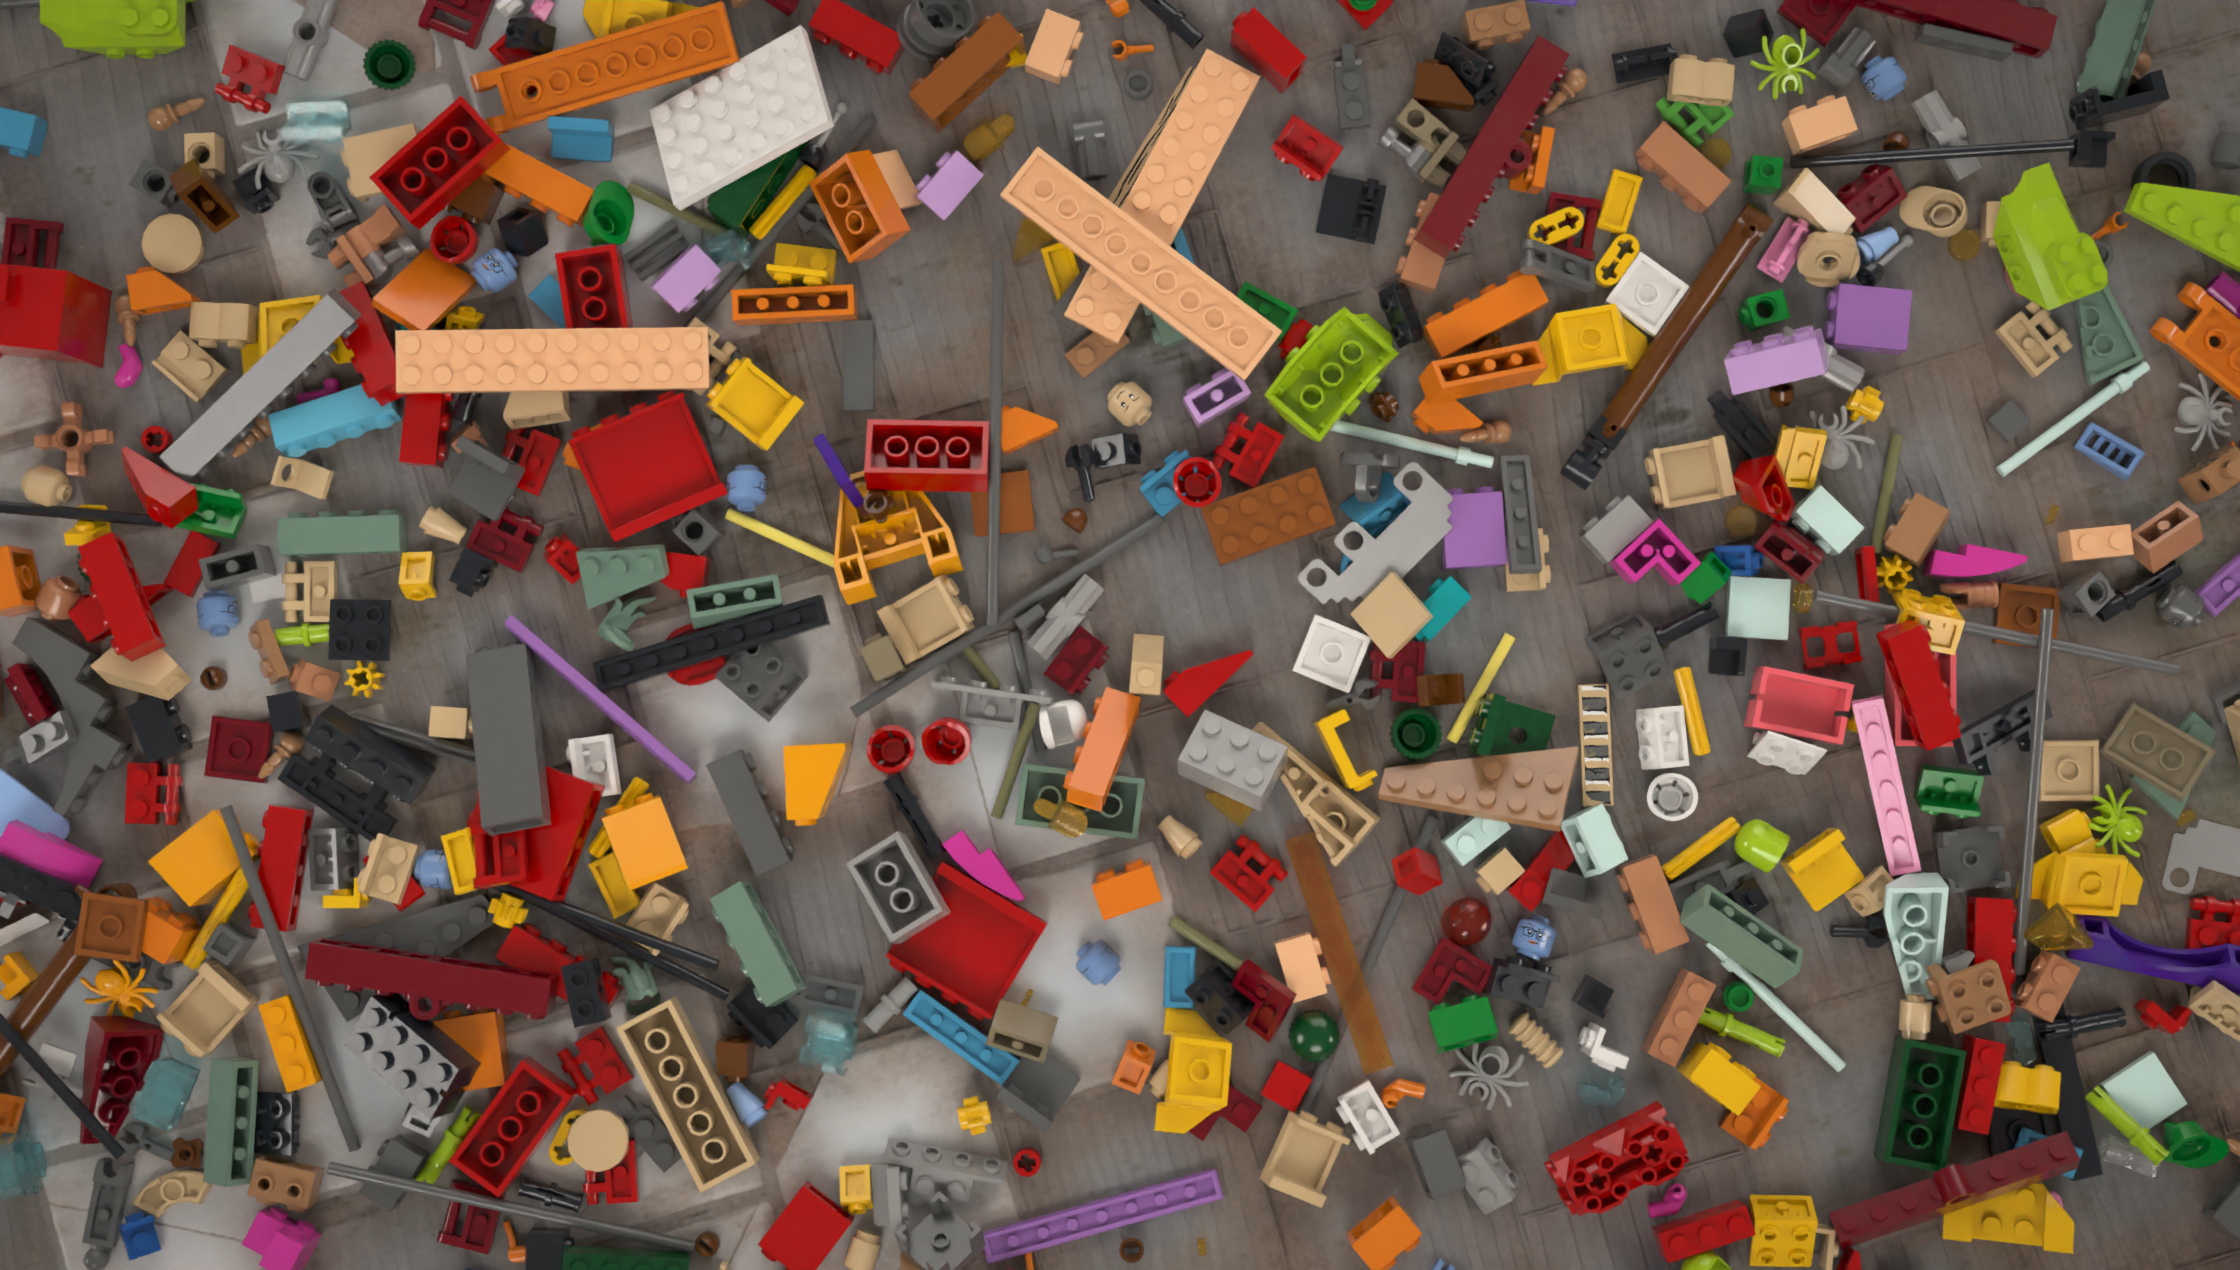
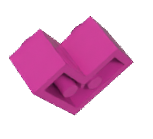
[1608,519,1701,586]
[241,1206,322,1270]

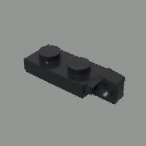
[1707,390,1777,459]

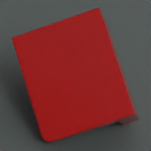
[1391,847,1443,895]

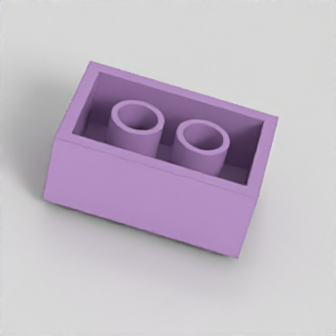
[1724,326,1830,395]

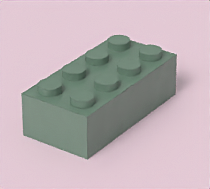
[1015,763,1145,840]

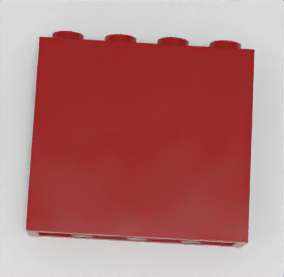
[568,390,728,542]
[467,766,605,901]
[885,860,1048,1020]

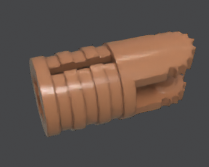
[1940,580,1999,610]

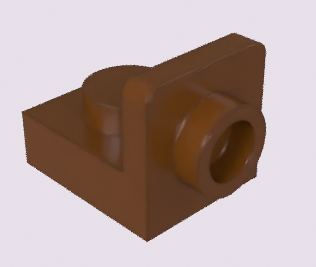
[1417,673,1465,707]

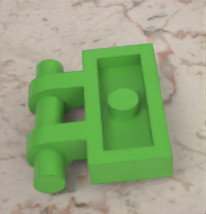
[1655,97,1735,149]

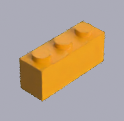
[258,995,322,1093]

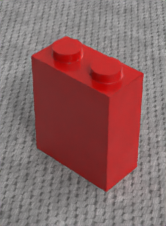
[1230,7,1307,94]
[758,1181,854,1270]

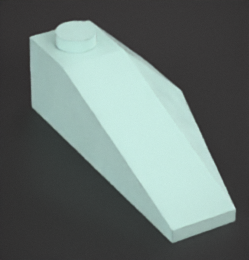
[1883,873,1949,999]

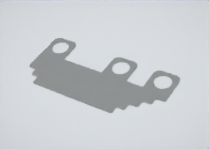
[1298,462,1453,604]
[2162,819,2240,895]

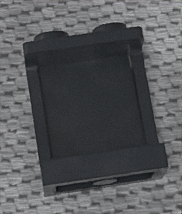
[2069,69,2170,131]

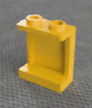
[705,357,804,451]
[1313,709,1378,792]

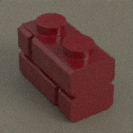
[1753,519,1826,584]

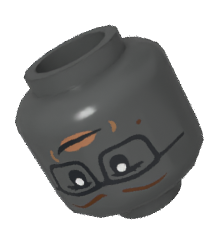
[2156,585,2206,630]

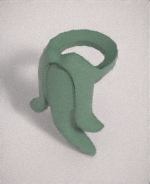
[597,595,656,652]
[610,956,661,1015]

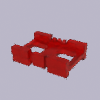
[1797,620,1863,670]

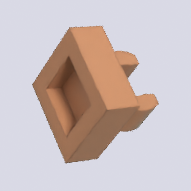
[450,420,488,454]

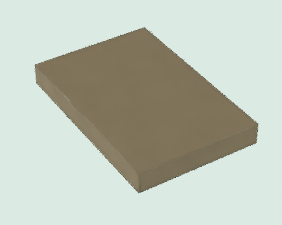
[2099,702,2216,803]

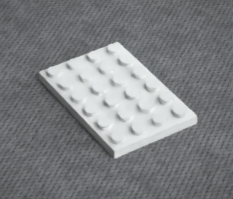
[649,25,834,211]

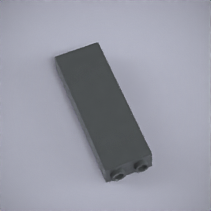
[466,642,552,836]

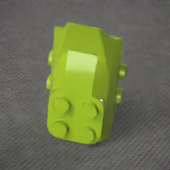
[40,0,186,59]
[1993,162,2108,311]
[1265,307,1399,442]

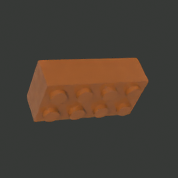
[908,11,1026,134]
[1199,467,1336,567]

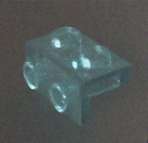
[280,99,352,144]

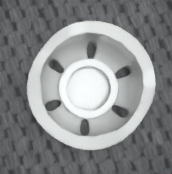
[1647,773,1698,821]

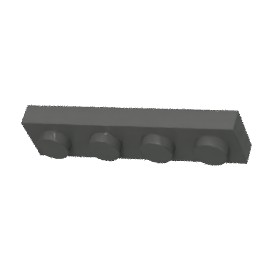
[1498,455,1542,574]

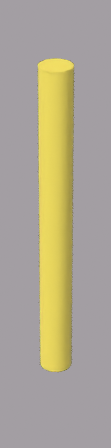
[725,508,834,568]
[1446,633,1516,744]

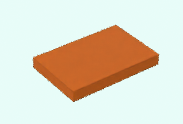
[371,248,477,330]

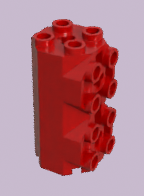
[1544,1101,1689,1217]

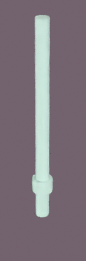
[1996,360,2150,477]
[1330,420,1494,468]
[1705,942,1846,1072]

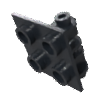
[1315,174,1387,245]
[328,599,391,661]
[254,1090,300,1156]

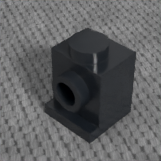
[449,547,499,597]

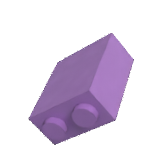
[1823,283,1912,355]
[1441,487,1507,570]

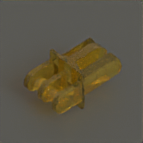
[964,114,1015,162]
[1033,798,1088,838]

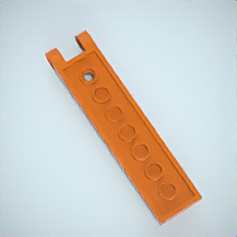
[470,1,740,135]
[2149,282,2240,402]

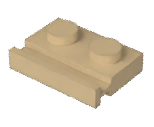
[152,330,229,404]

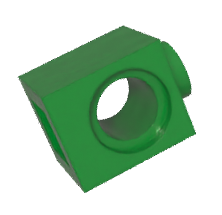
[1742,155,1783,195]
[1739,289,1790,332]
[1680,551,1732,605]

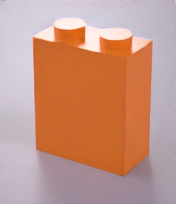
[434,1007,511,1092]

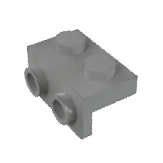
[1457,1138,1521,1215]
[871,1163,910,1231]

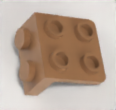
[1925,959,2012,1034]

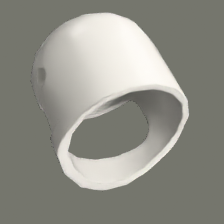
[1039,699,1088,749]

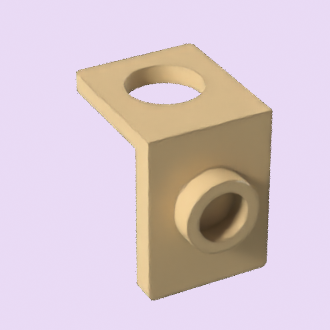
[271,456,334,500]
[1816,1224,1839,1270]

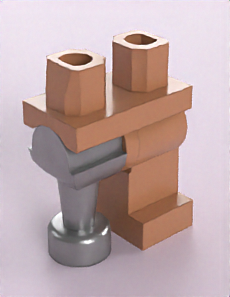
[327,204,421,290]

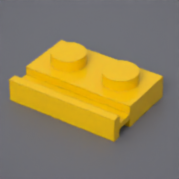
[1774,425,1827,490]

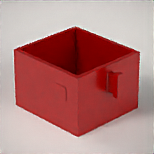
[0,264,112,368]

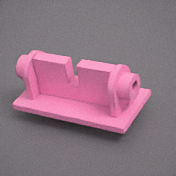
[1756,217,1813,283]

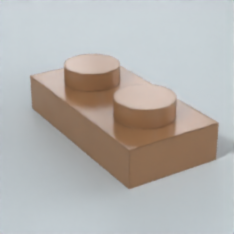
[1064,332,1130,380]
[248,618,290,685]

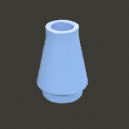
[1856,227,1899,265]
[725,1082,768,1128]

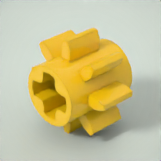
[1845,386,1884,425]
[1876,554,1913,594]
[344,661,385,698]
[487,892,529,929]
[957,1095,992,1136]

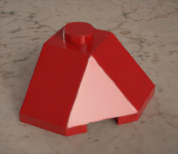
[1732,454,1796,522]

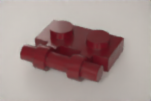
[465,506,544,573]
[1368,641,1426,703]

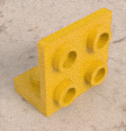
[766,243,837,287]
[1892,588,1965,656]
[1780,828,1864,912]
[1748,1195,1818,1267]

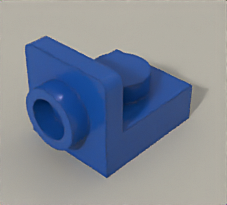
[1714,543,1764,576]
[118,1211,161,1261]

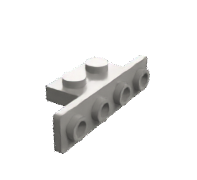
[930,676,1054,730]
[883,1139,1008,1203]

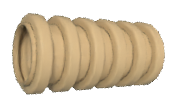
[1508,1013,1564,1068]

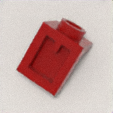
[543,533,581,585]
[763,1078,814,1111]

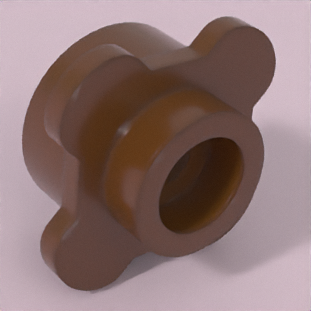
[1474,335,1502,353]
[1369,391,1399,422]
[859,491,895,524]
[171,1137,204,1169]

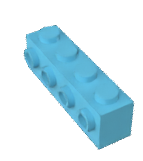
[268,384,402,458]

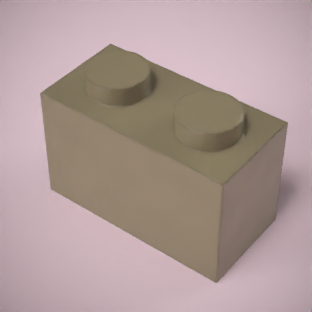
[860,633,908,683]
[986,999,1058,1063]

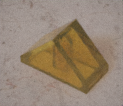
[1205,792,1254,827]
[2023,903,2094,951]

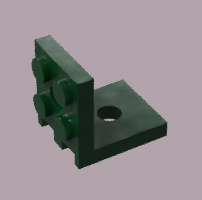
[1466,693,1556,757]

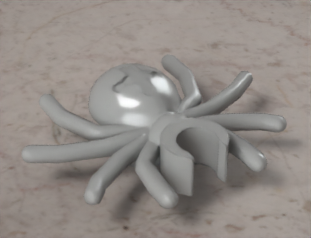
[237,126,320,190]
[2174,373,2233,452]
[1794,406,1875,470]
[1449,1043,1529,1110]

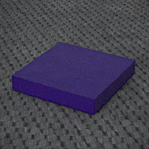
[813,433,864,508]

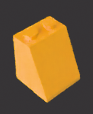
[783,743,852,826]
[600,792,688,891]
[148,809,260,907]

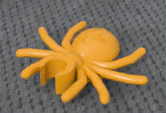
[80,960,159,1018]

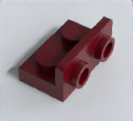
[1835,163,1908,233]
[1043,626,1110,696]
[5,663,59,728]

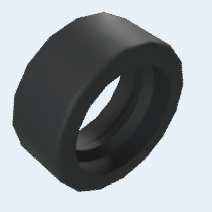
[2131,151,2196,190]

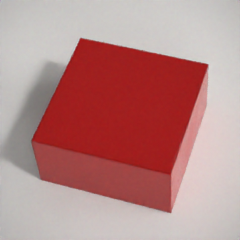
[1260,1059,1312,1113]

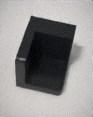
[1723,8,1774,58]
[2068,130,2116,168]
[497,207,548,257]
[1708,637,1748,677]
[266,691,312,733]
[1571,974,1614,1019]

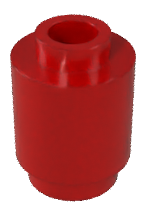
[1277,319,1314,362]

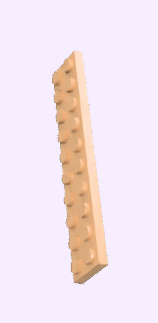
[1064,49,1260,344]
[1000,146,1282,382]
[395,327,710,394]

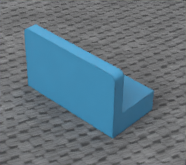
[547,116,614,162]
[1340,472,1412,539]

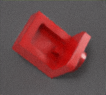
[2133,998,2192,1035]

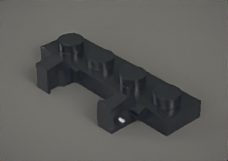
[1953,689,2053,776]
[277,753,398,842]
[0,853,95,942]

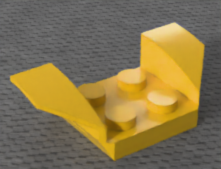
[582,0,701,38]
[241,295,354,375]
[1532,304,1648,386]
[2015,851,2143,917]
[1154,1008,1232,1134]
[1943,1182,2074,1254]

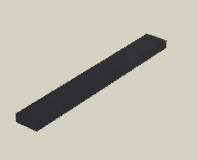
[593,595,830,693]
[2022,934,2103,1181]

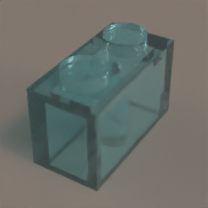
[132,1056,201,1131]

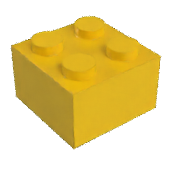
[1677,1041,1761,1116]

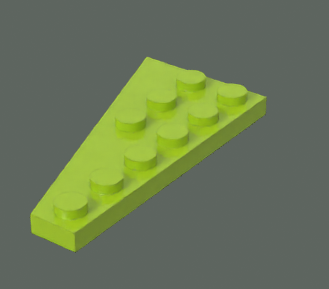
[2123,182,2240,272]

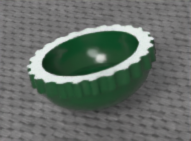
[363,39,416,91]
[1389,708,1442,760]
[1288,1009,1341,1063]

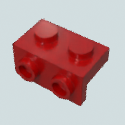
[1270,114,1344,182]

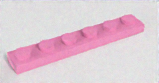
[1851,695,1922,876]

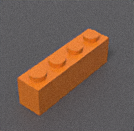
[478,143,594,228]
[1423,270,1549,360]
[731,284,858,326]
[1418,340,1548,405]
[1063,687,1141,812]

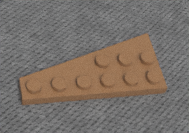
[1378,746,1579,832]

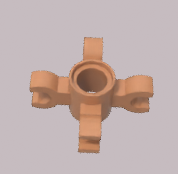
[34,402,115,477]

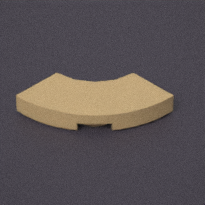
[132,1169,213,1218]

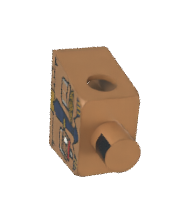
[2177,446,2240,504]

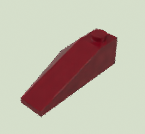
[80,1015,164,1145]

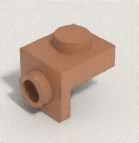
[288,658,341,702]

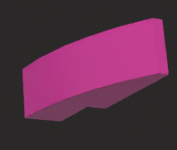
[1922,544,2028,578]
[0,819,104,887]
[942,829,1026,902]

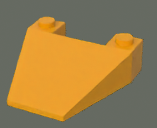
[833,470,964,605]

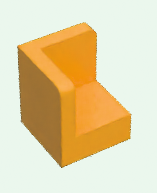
[0,951,39,1001]

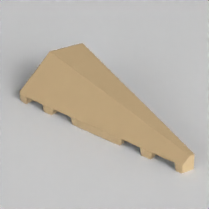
[1252,722,1381,867]

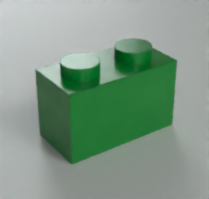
[1427,995,1498,1054]

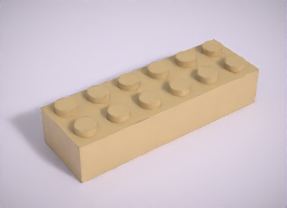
[616,996,760,1193]

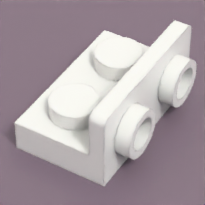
[1636,705,1690,770]

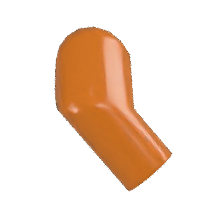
[1381,1078,1425,1108]

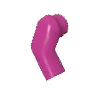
[114,343,143,388]
[297,378,342,405]
[1647,1183,1687,1218]

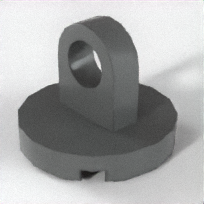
[1339,452,1400,503]

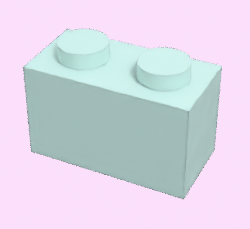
[1791,485,1865,556]
[1561,803,1628,878]
[1440,816,1511,866]

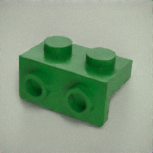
[1237,281,1298,343]
[176,482,248,540]
[1913,764,1985,818]

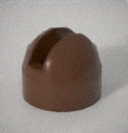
[1883,131,1910,151]
[1769,383,1794,408]
[1061,508,1088,534]
[200,666,228,690]
[695,1231,720,1257]
[1119,1238,1144,1263]

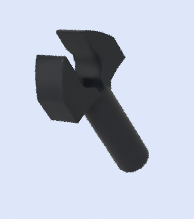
[1065,444,1098,502]
[1830,916,1890,948]

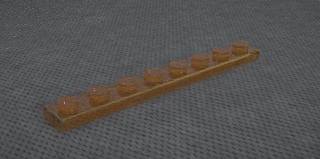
[1285,831,1394,1075]

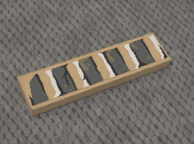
[1577,684,1614,806]

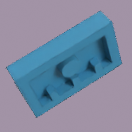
[1139,449,1208,518]

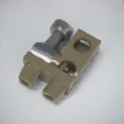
[1377,98,1467,189]

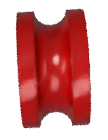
[141,426,173,454]
[1013,1147,1042,1177]

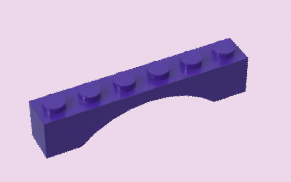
[2063,914,2240,995]

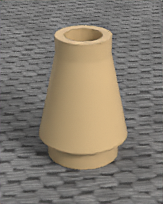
[419,506,468,545]
[1157,815,1203,860]

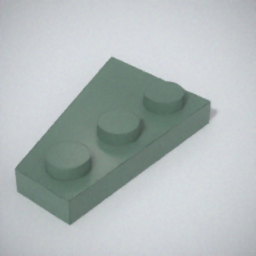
[2074,284,2145,386]
[576,545,670,610]
[2129,712,2217,820]

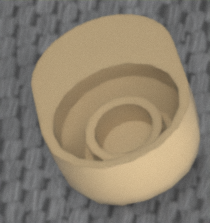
[1899,186,1969,238]

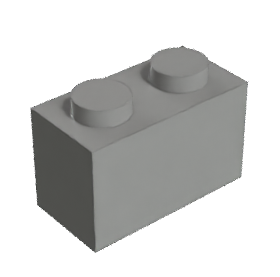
[1579,495,1653,564]

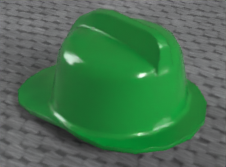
[583,180,634,246]
[2162,1121,2229,1168]

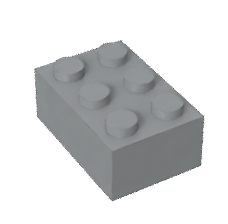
[1178,710,1288,812]
[846,831,951,944]

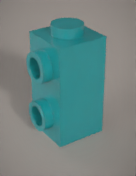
[1414,576,1472,642]

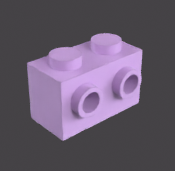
[915,150,984,221]
[649,244,722,313]
[1183,368,1251,428]

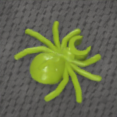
[1750,28,1820,100]
[2088,784,2147,857]

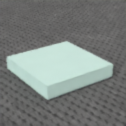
[1725,576,1791,640]
[2099,1051,2187,1129]

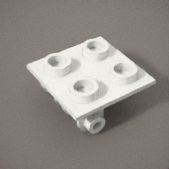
[1747,731,1827,775]

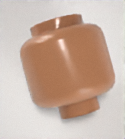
[35,575,83,622]

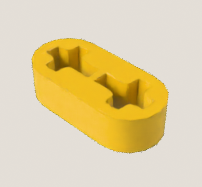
[1527,207,1584,246]
[1595,234,1639,288]
[549,1108,587,1166]

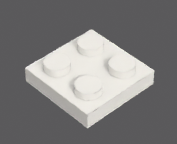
[1604,252,1690,337]
[1292,614,1371,694]

